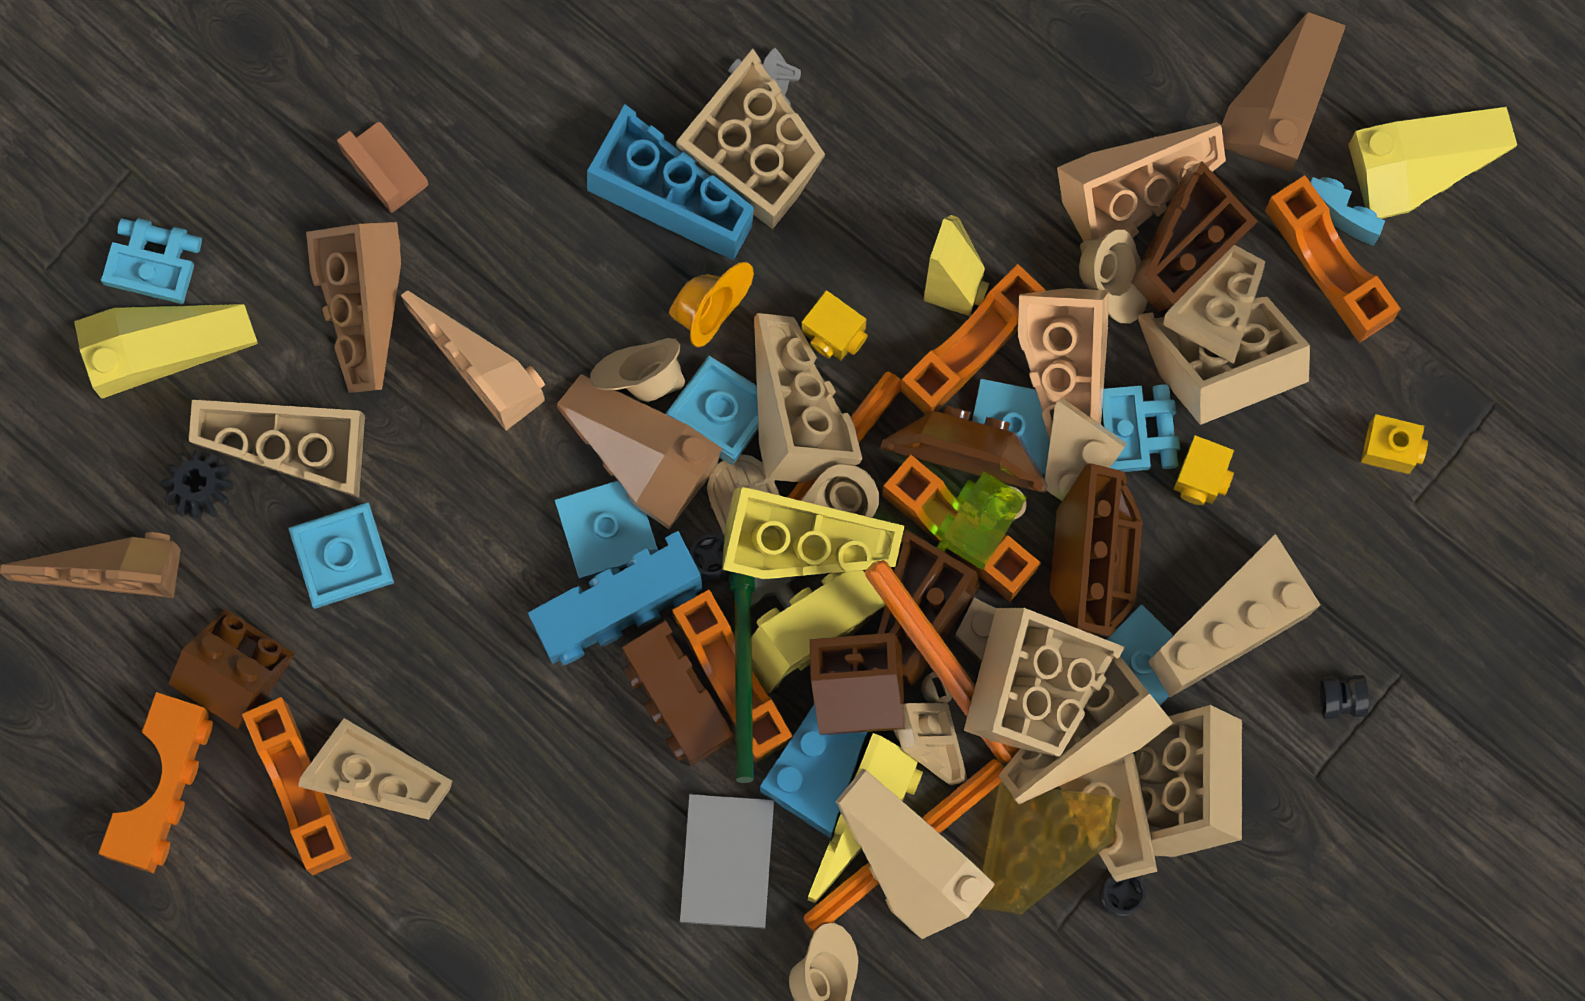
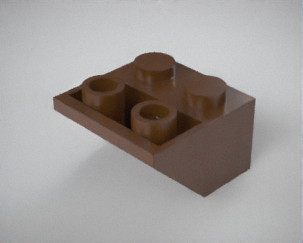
[168,609,295,729]
[809,633,905,735]

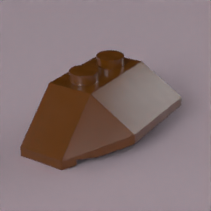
[880,406,1048,493]
[1050,463,1143,637]

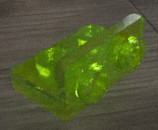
[935,471,1027,570]

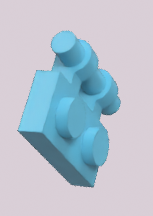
[101,218,202,304]
[1102,385,1181,472]

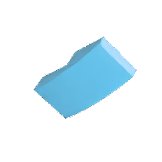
[1310,177,1385,246]

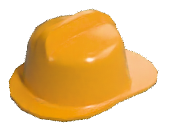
[669,262,754,348]

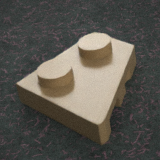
[1045,397,1127,501]
[894,703,968,786]

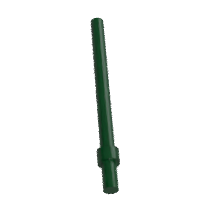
[730,572,755,783]

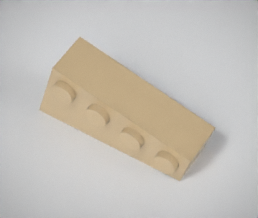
[189,400,365,498]
[1148,534,1320,697]

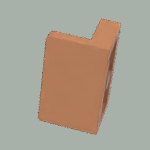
[337,122,428,213]

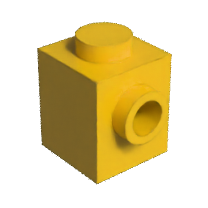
[802,290,868,361]
[1360,414,1428,474]
[1173,435,1234,505]

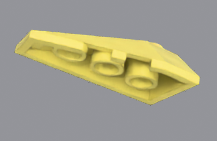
[74,304,258,399]
[722,487,904,579]

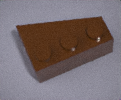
[1131,161,1258,312]
[878,529,980,689]
[622,621,734,767]

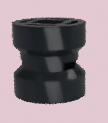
[690,534,730,582]
[1320,675,1369,719]
[1100,876,1146,917]

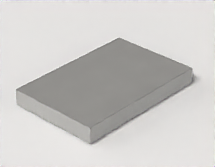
[680,794,774,929]

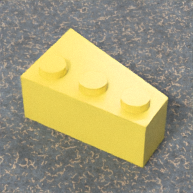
[751,570,886,694]

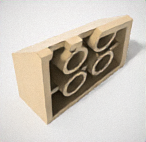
[676,49,825,229]
[1138,297,1310,425]
[964,608,1125,757]
[1135,705,1242,857]

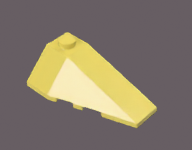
[1348,107,1517,219]
[923,215,989,316]
[808,733,923,904]

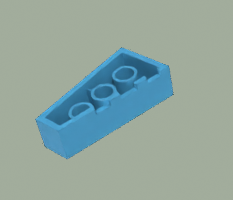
[587,104,754,261]
[528,531,702,665]
[760,704,868,839]

